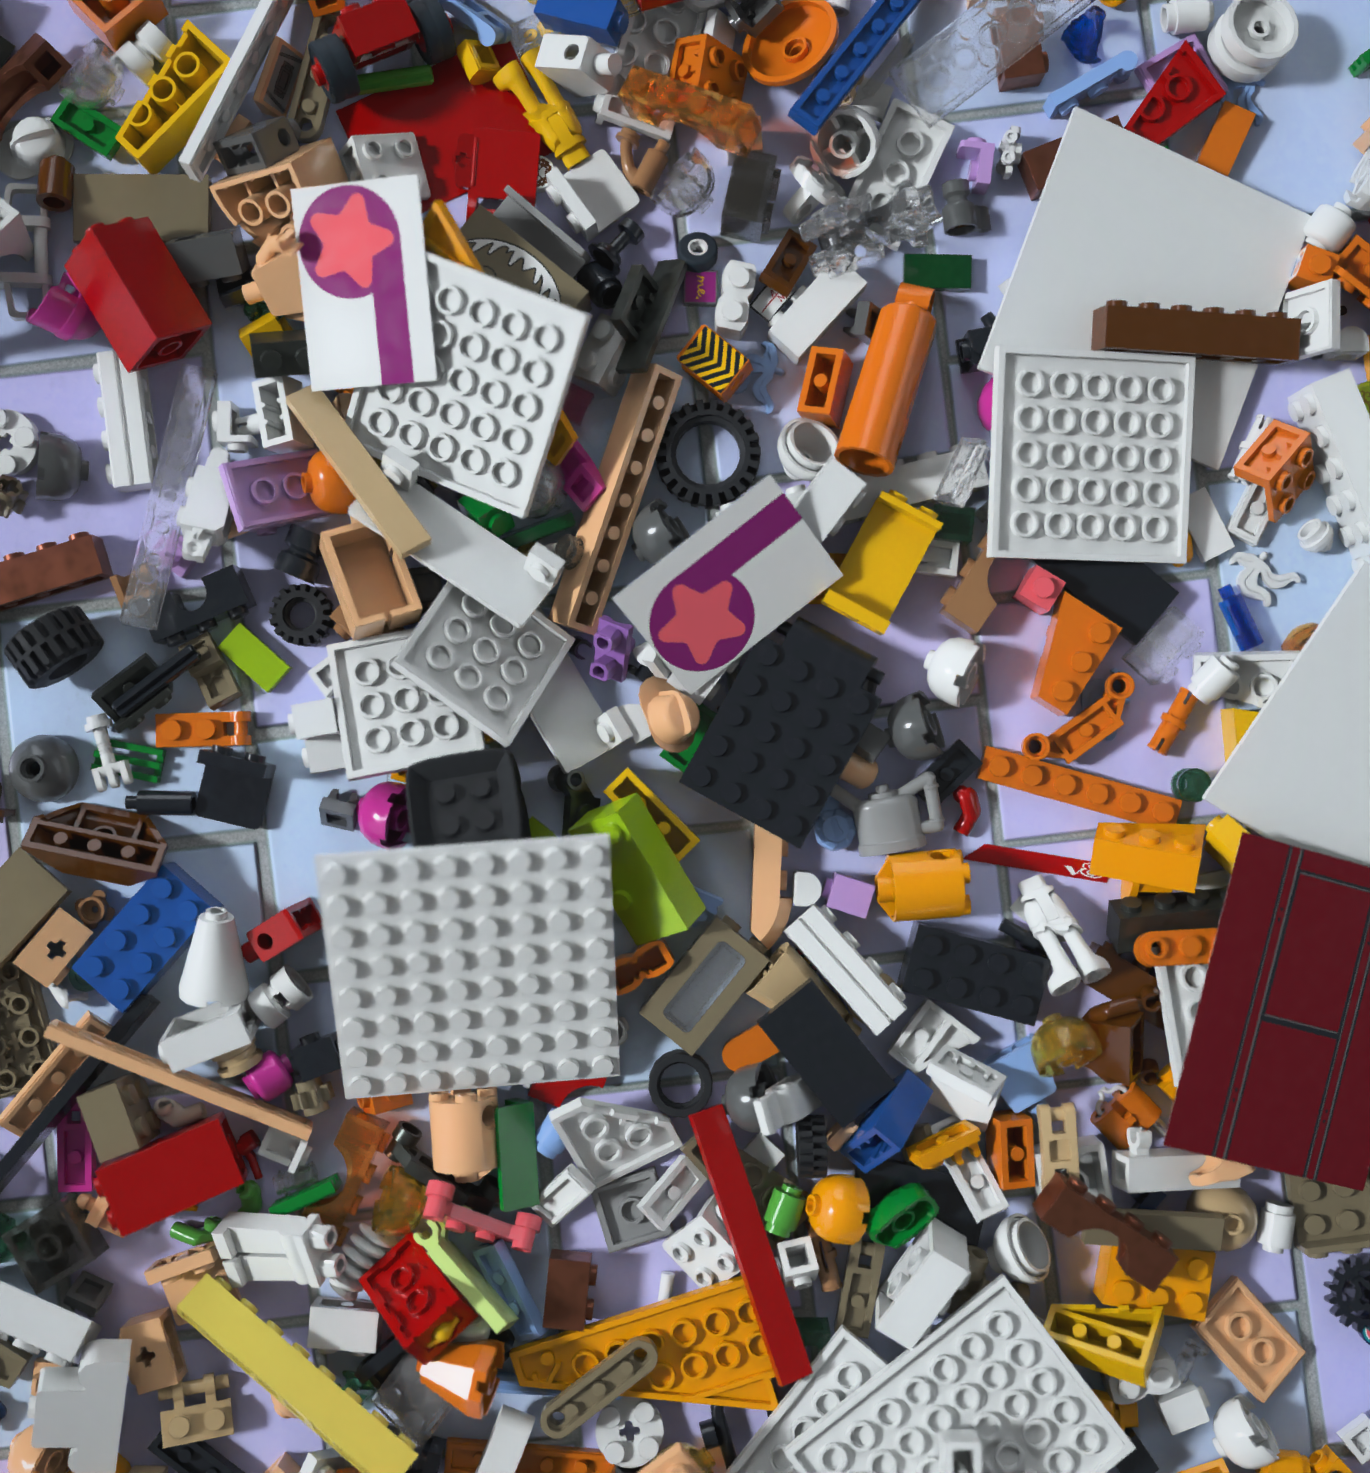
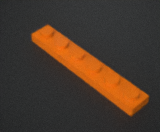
[976,746,1183,824]

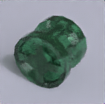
[1170,768,1212,802]

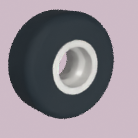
[677,232,718,273]

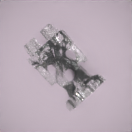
[798,179,944,279]

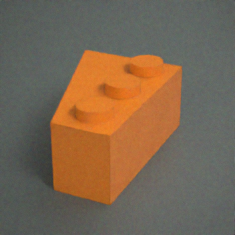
[1030,591,1122,716]

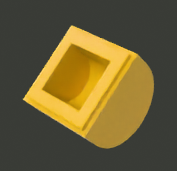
[456,39,501,85]

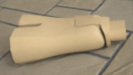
[745,942,862,1036]

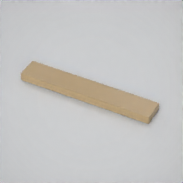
[286,385,432,560]

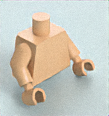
[242,228,304,322]

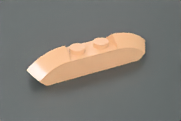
[750,824,792,950]

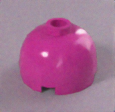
[356,781,410,849]

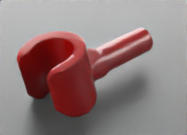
[236,1129,263,1180]

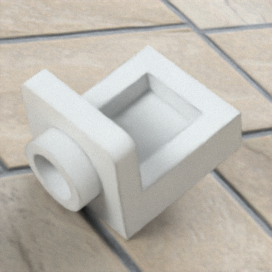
[212,401,258,453]
[257,1126,313,1174]

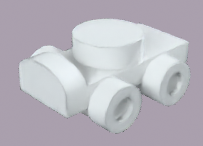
[996,125,1022,180]

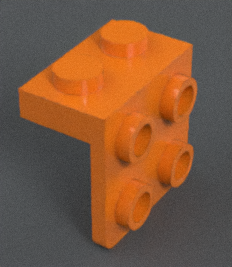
[1332,234,1370,310]

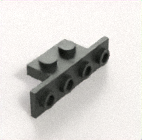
[610,259,688,374]

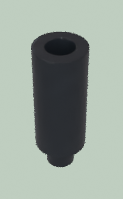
[125,790,197,816]

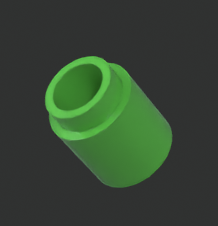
[763,1182,806,1238]

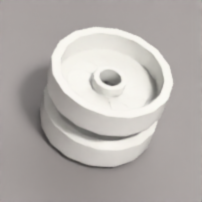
[1207,0,1299,84]

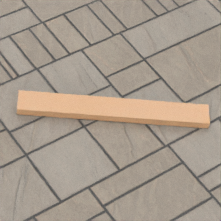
[43,1019,312,1141]

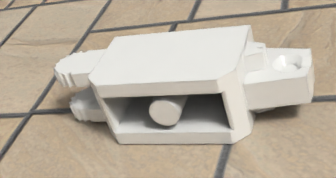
[176,446,233,563]

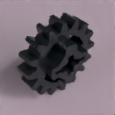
[1323,1254,1370,1333]

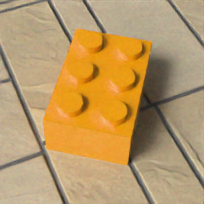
[1093,1245,1216,1322]

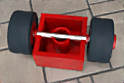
[308,0,456,104]

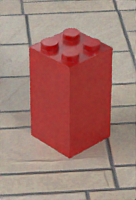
[64,217,212,373]
[93,1110,249,1237]

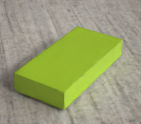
[217,623,292,693]

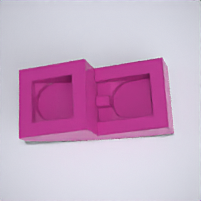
[548,441,606,512]

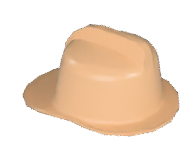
[638,676,700,753]

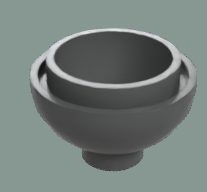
[8,735,79,802]

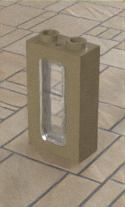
[639,914,770,1056]

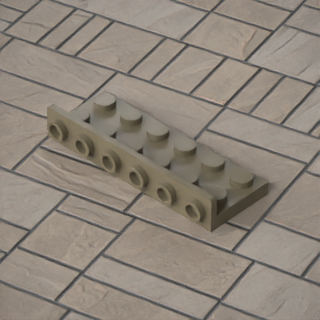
[1285,1167,1370,1258]

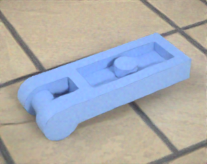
[438,0,512,46]
[1042,50,1138,119]

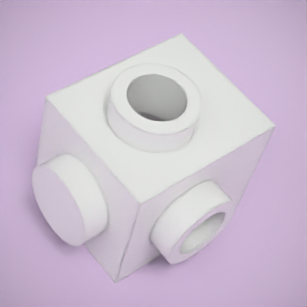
[774,1235,819,1290]

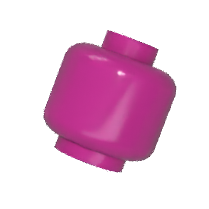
[242,1050,294,1102]

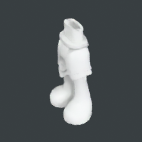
[1017,874,1111,997]

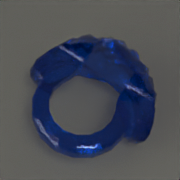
[1061,5,1106,65]

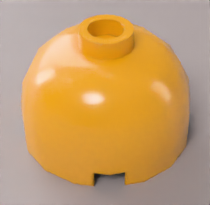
[805,1174,870,1245]

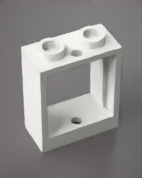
[158,991,261,1073]

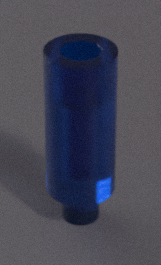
[1217,584,1264,652]

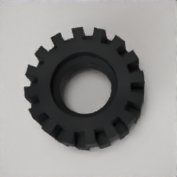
[269,584,335,647]
[795,1115,828,1179]

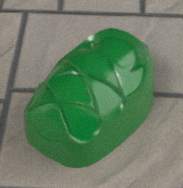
[862,1182,939,1249]

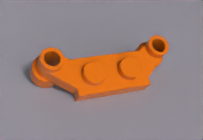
[1021,672,1135,764]

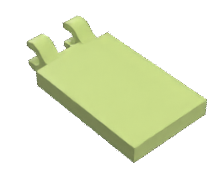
[413,1220,520,1334]

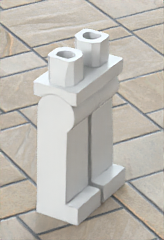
[211,1211,347,1288]

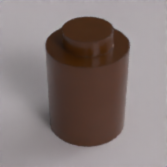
[36,155,75,212]

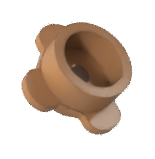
[75,890,115,929]

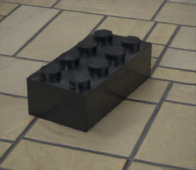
[897,921,1051,1026]

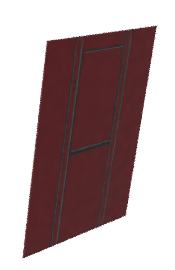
[1163,832,1370,1191]

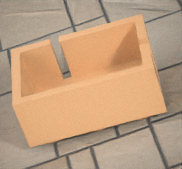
[319,522,423,641]

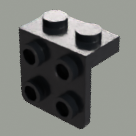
[195,744,276,830]

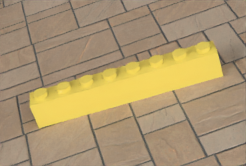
[177,1273,418,1473]

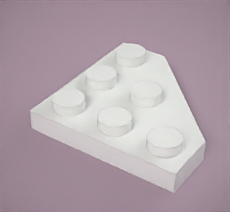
[548,1097,683,1190]

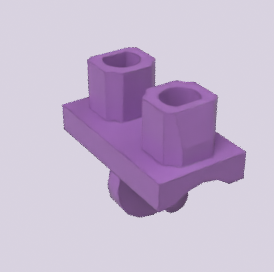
[589,614,636,683]

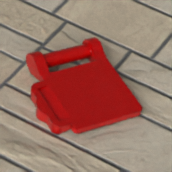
[452,127,541,221]

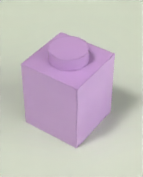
[820,872,876,919]

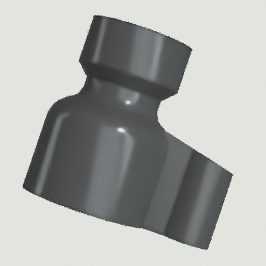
[942,178,991,236]

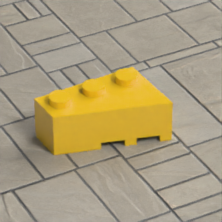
[1043,1304,1164,1388]

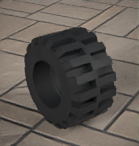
[4,605,104,689]

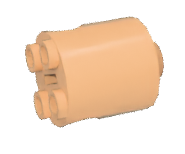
[428,1087,498,1183]

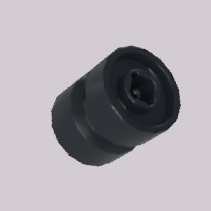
[273,524,323,585]

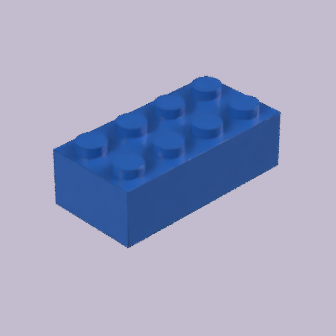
[71,862,224,1013]

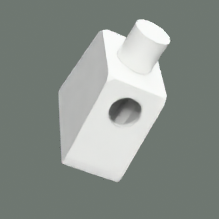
[534,34,622,98]

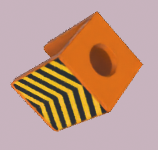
[677,324,753,403]

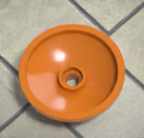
[742,0,839,86]

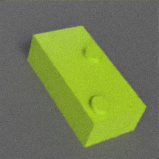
[567,792,706,946]

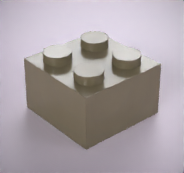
[76,1072,161,1163]

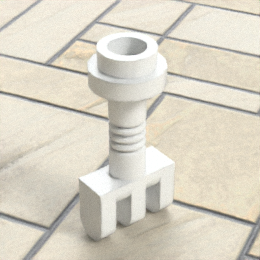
[84,713,134,792]

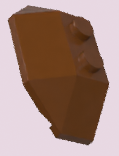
[20,802,168,886]

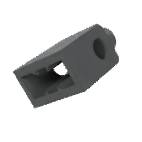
[213,116,301,176]

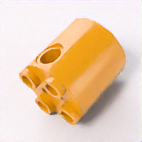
[875,848,971,922]

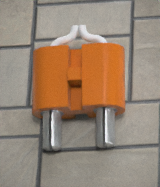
[1090,1082,1167,1150]

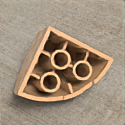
[209,137,349,248]

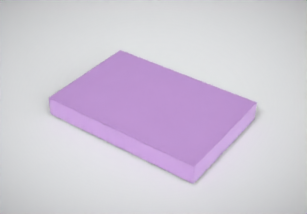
[218,448,334,533]

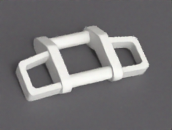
[0,183,53,321]

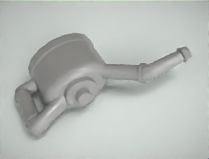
[830,771,945,857]

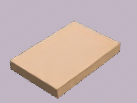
[1189,1275,1306,1403]

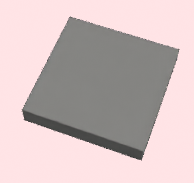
[591,1166,674,1253]

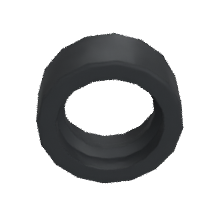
[648,1049,713,1118]

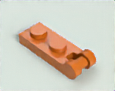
[155,711,252,748]

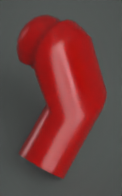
[953,785,981,837]

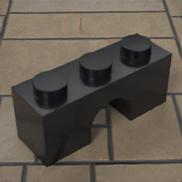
[138,564,257,647]

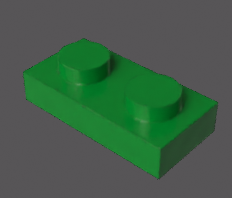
[50,92,121,162]

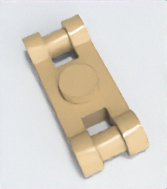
[1036,1102,1080,1190]

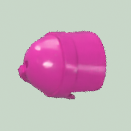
[26,272,101,341]

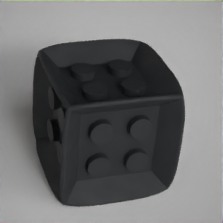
[406,749,532,847]

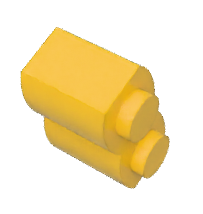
[1204,814,1250,875]

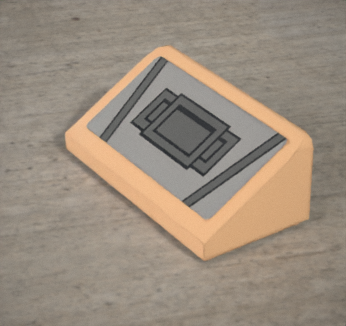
[253,36,304,117]

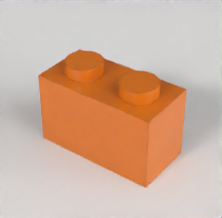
[797,346,854,428]
[985,1109,1035,1190]

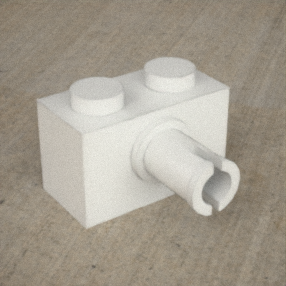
[234,376,314,454]

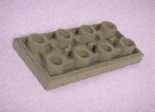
[73,174,212,245]
[0,847,72,970]
[0,950,58,1099]

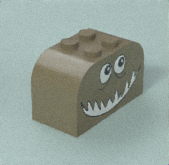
[460,204,592,314]

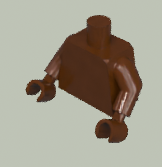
[1062,985,1161,1086]

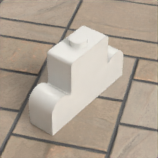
[27,1339,132,1473]

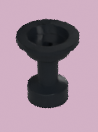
[588,217,645,276]

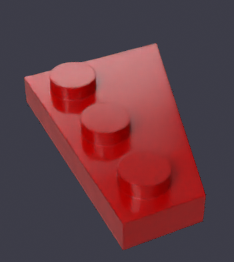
[1124,40,1226,145]

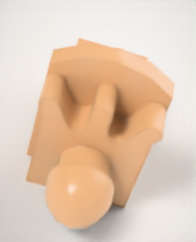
[76,1193,124,1238]

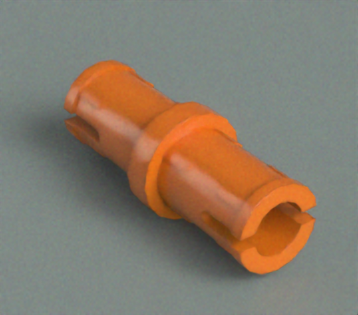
[1147,687,1199,756]

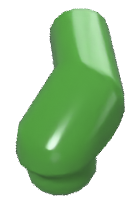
[236,1180,262,1213]
[170,1216,222,1246]

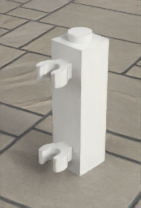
[1111,1127,1240,1193]

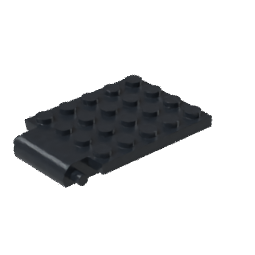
[679,616,886,849]

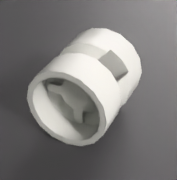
[114,19,173,88]
[247,964,313,1029]

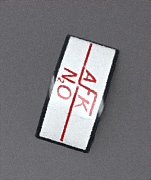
[749,285,798,323]

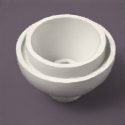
[777,418,839,481]
[987,1213,1051,1284]

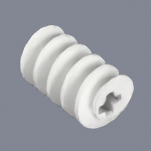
[329,1222,398,1301]

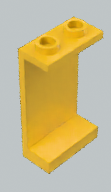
[820,489,944,635]

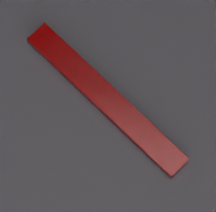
[688,1103,813,1387]

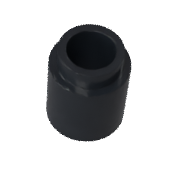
[577,261,622,309]

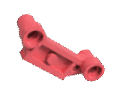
[422,1180,543,1253]

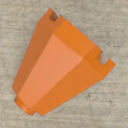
[416,1339,505,1420]

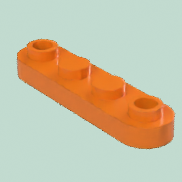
[1133,928,1218,967]

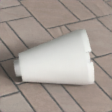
[179,907,250,1008]

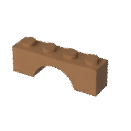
[939,530,997,635]

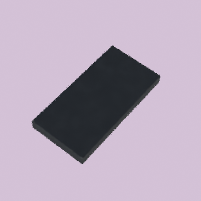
[1029,559,1179,646]
[757,978,897,1128]
[852,1158,983,1246]

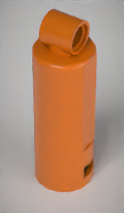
[834,282,937,477]

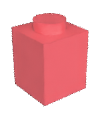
[1012,565,1066,615]

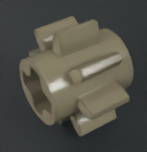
[0,474,29,518]
[289,1077,335,1117]

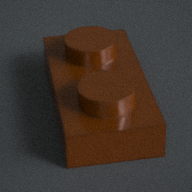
[758,228,818,298]

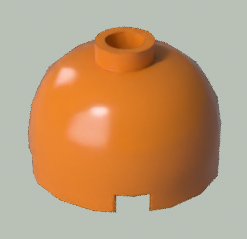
[301,450,356,515]

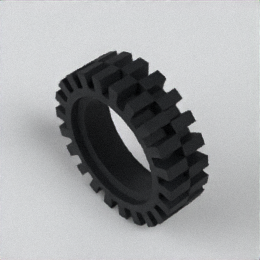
[656,399,761,509]

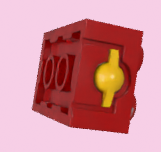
[358,1231,479,1366]

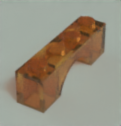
[618,65,762,158]
[301,1106,391,1251]

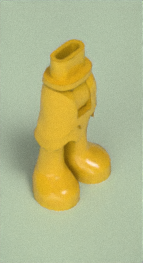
[493,46,591,171]

